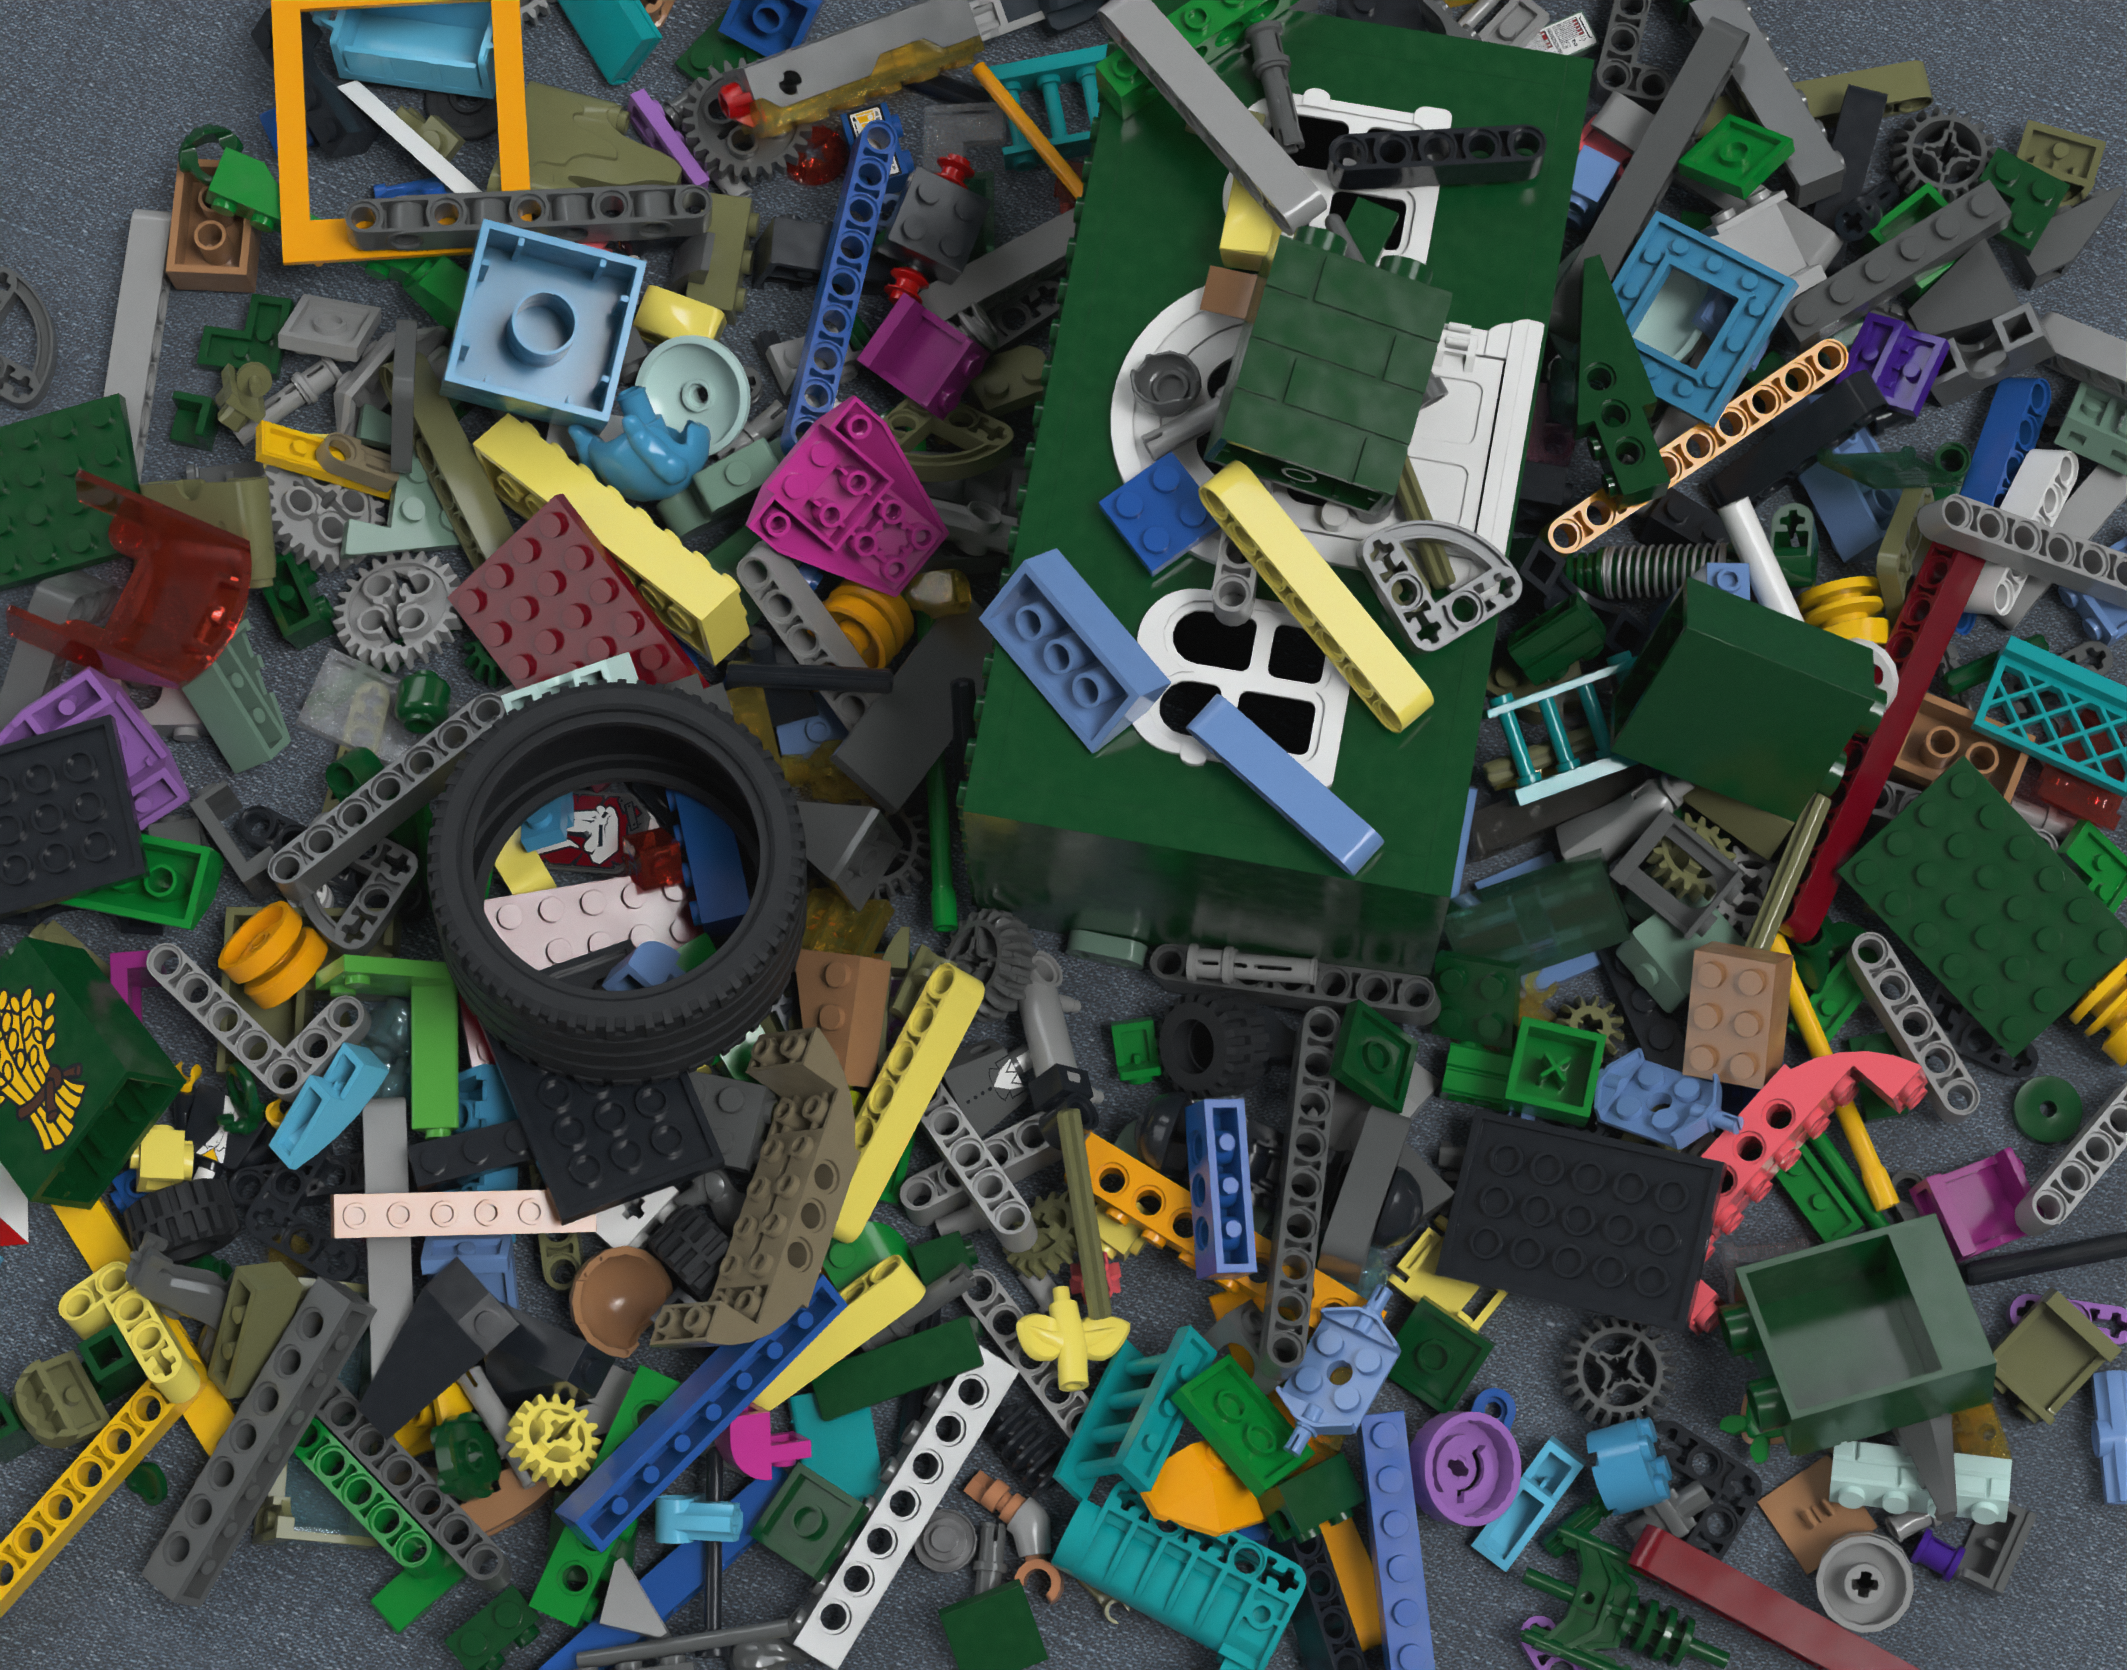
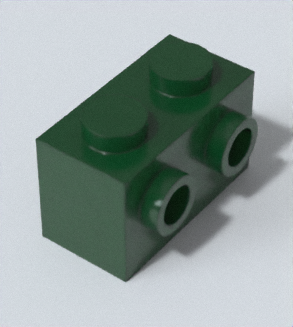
[262,551,336,650]
[444,1584,546,1670]

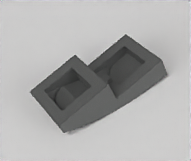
[668,232,715,295]

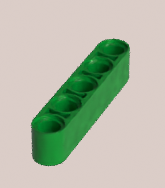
[293,1418,445,1580]

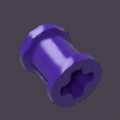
[1909,1528,1966,1583]

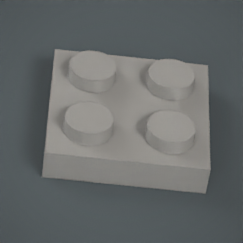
[278,294,381,362]

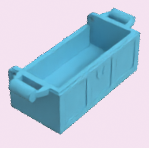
[312,1,522,99]

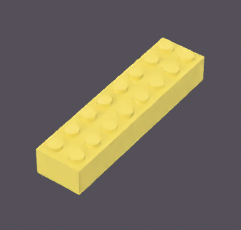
[473,413,750,666]

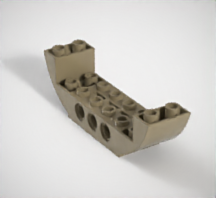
[649,1027,861,1349]

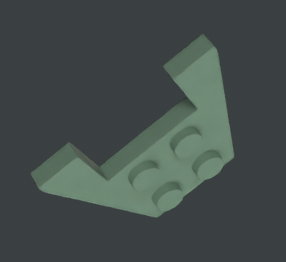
[340,403,463,559]

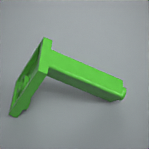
[316,954,459,1141]

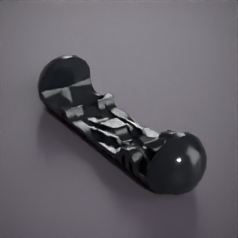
[1134,1092,1424,1249]

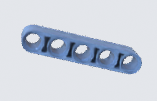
[1186,693,1384,876]

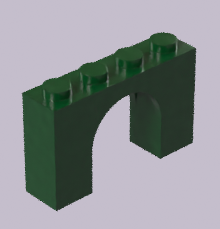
[0,1323,148,1464]

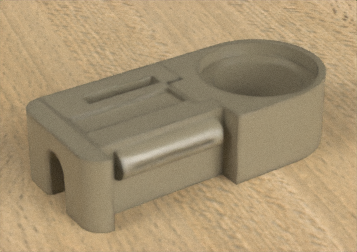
[316,432,399,492]

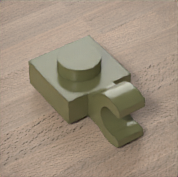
[395,105,466,163]

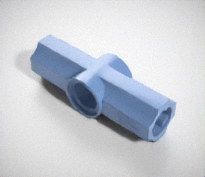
[2090,1370,2127,1505]

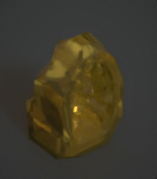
[900,569,971,619]

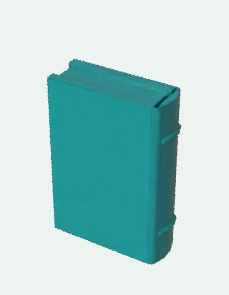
[557,0,663,86]
[787,1392,882,1502]

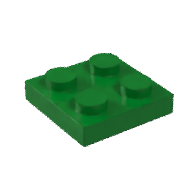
[1677,114,1795,200]

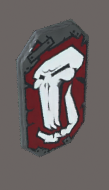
[521,790,651,875]

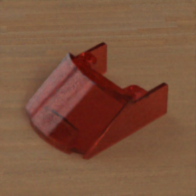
[5,469,252,690]

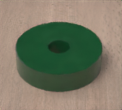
[2011,1075,2083,1145]

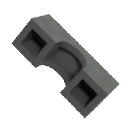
[1930,302,2056,407]

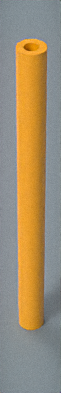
[971,62,1084,200]

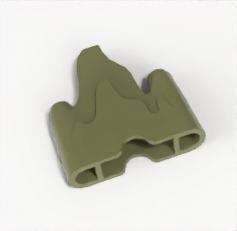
[486,80,682,192]
[139,476,276,642]

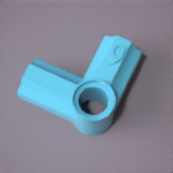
[655,1492,743,1544]

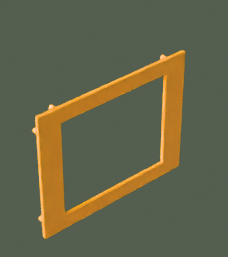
[271,0,533,267]

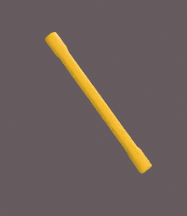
[1770,931,1900,1212]

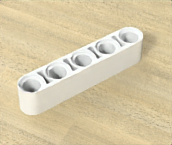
[1964,449,2079,616]

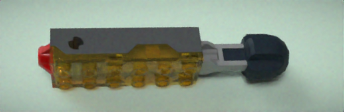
[718,0,1106,139]

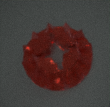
[786,123,847,186]

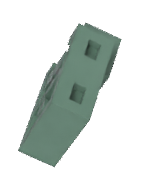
[2054,381,2127,476]

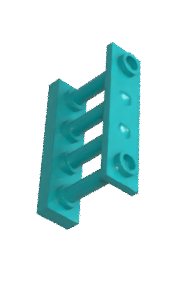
[988,44,1108,172]
[1482,650,1640,807]
[1052,1325,1218,1503]

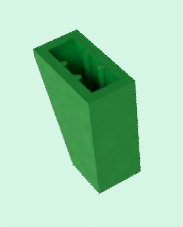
[404,255,468,337]

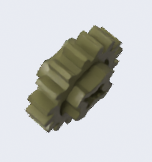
[1645,813,1737,903]
[1003,1191,1078,1279]

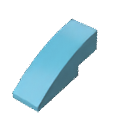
[269,1042,390,1170]
[1471,1436,1587,1572]

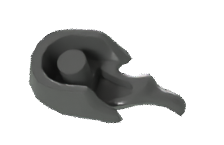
[729,1638,812,1670]

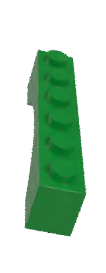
[205,147,450,289]

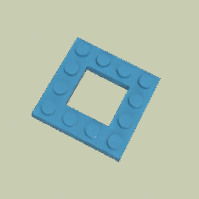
[1571,211,1799,428]

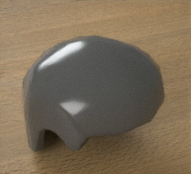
[1130,350,1202,418]

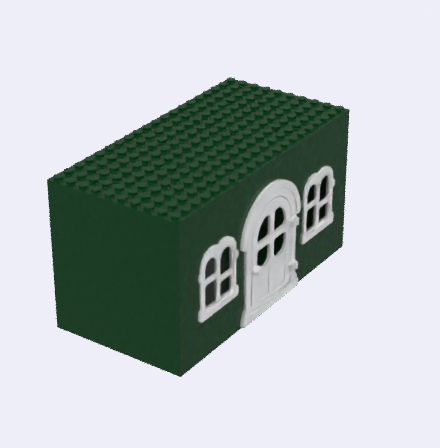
[956,0,1594,999]

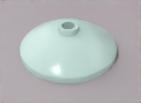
[635,335,751,456]

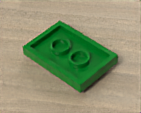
[1171,1354,1315,1499]

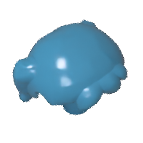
[568,386,711,502]

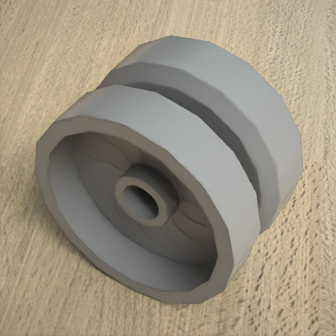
[1816,1530,1914,1633]

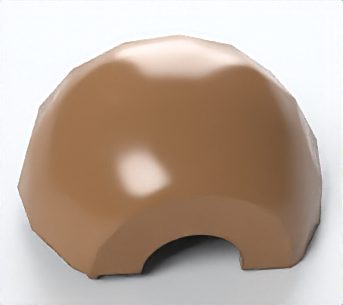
[569,1246,673,1358]

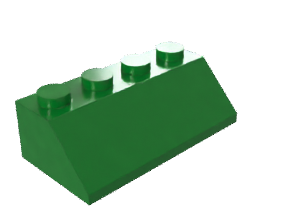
[56,834,225,931]

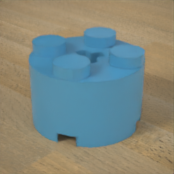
[1586,1417,1672,1517]

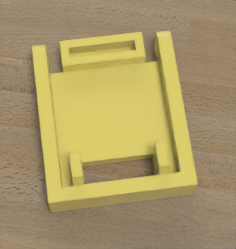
[1385,1214,1508,1331]

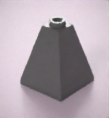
[1904,238,2021,342]
[796,801,903,913]

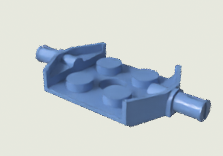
[1594,1048,1744,1149]
[1275,1284,1401,1458]

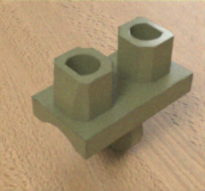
[215,362,272,432]
[888,944,958,1024]

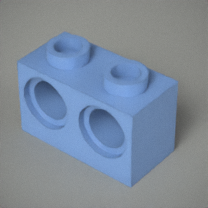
[1566,144,1620,234]

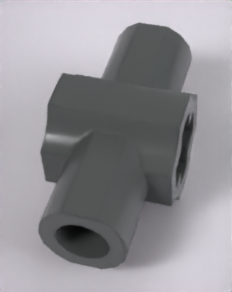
[1625,1479,1713,1543]

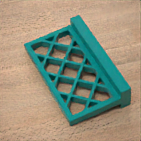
[1970,635,2127,798]

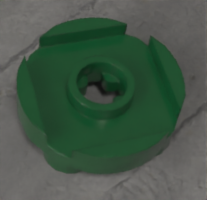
[430,1412,501,1502]

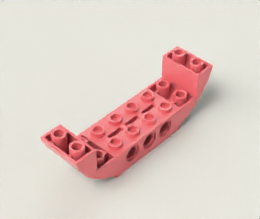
[1689,1051,1928,1336]

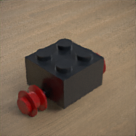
[877,154,992,305]

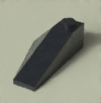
[357,1256,519,1440]

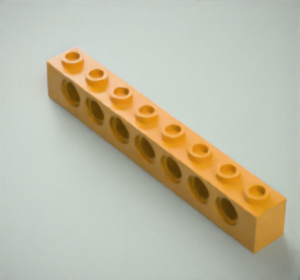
[1064,1132,1387,1340]

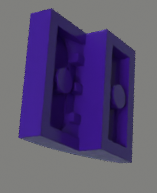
[1835,312,1950,418]

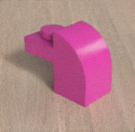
[714,1403,812,1480]

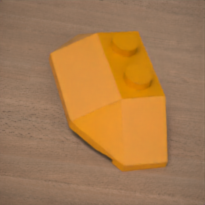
[1140,1440,1283,1537]

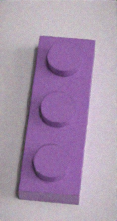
[627,88,710,207]

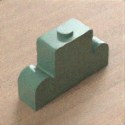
[656,432,804,544]
[1616,864,1745,1013]

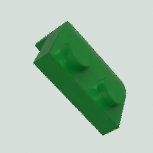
[822,1221,914,1292]

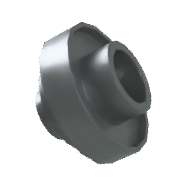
[914,1508,978,1574]

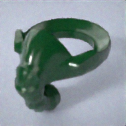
[216,1061,267,1135]

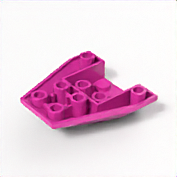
[745,395,950,597]

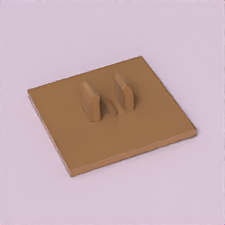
[1757,1454,1878,1575]

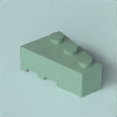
[170,618,291,774]

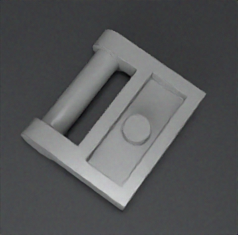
[1457,0,1550,48]

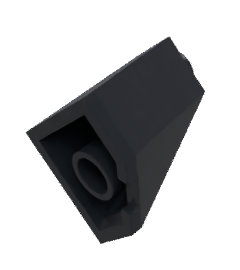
[484,1302,615,1412]

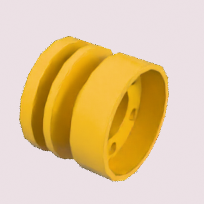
[1794,576,1892,649]
[2068,958,2127,1068]

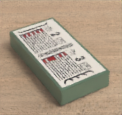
[1524,10,1600,57]

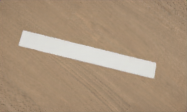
[337,80,482,193]

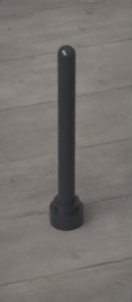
[695,1446,730,1659]

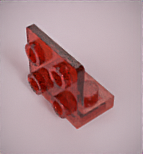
[2030,721,2125,832]

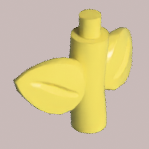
[1016,1286,1130,1392]

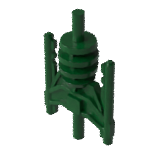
[1519,1524,1730,1670]

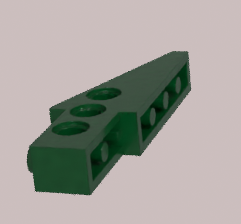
[1573,254,1671,510]

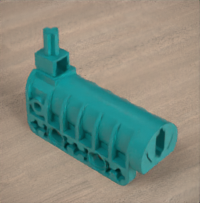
[1051,1480,1306,1670]

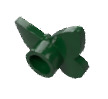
[1788,915,1866,994]

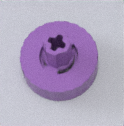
[1409,1411,1521,1526]

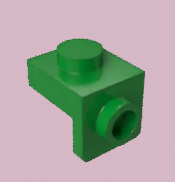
[1110,1016,1161,1085]

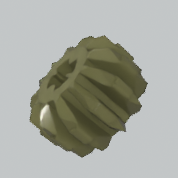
[1553,995,1625,1065]

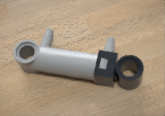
[1017,951,1104,1151]

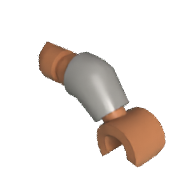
[963,1470,1064,1605]

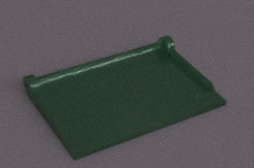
[1817,446,1963,489]

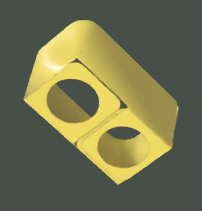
[1219,177,1282,271]
[633,285,727,346]

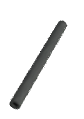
[576,1618,793,1669]

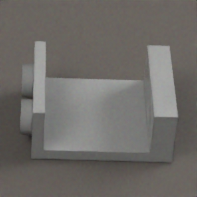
[1700,188,1827,303]

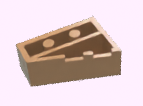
[796,949,891,1088]

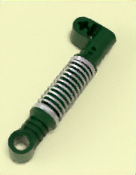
[1562,503,1819,599]

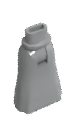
[1555,772,1695,886]

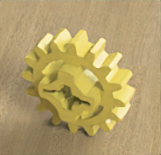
[505,1393,601,1487]

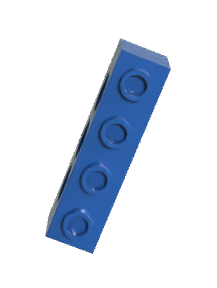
[1184,1099,1257,1280]

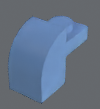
[602,941,686,991]

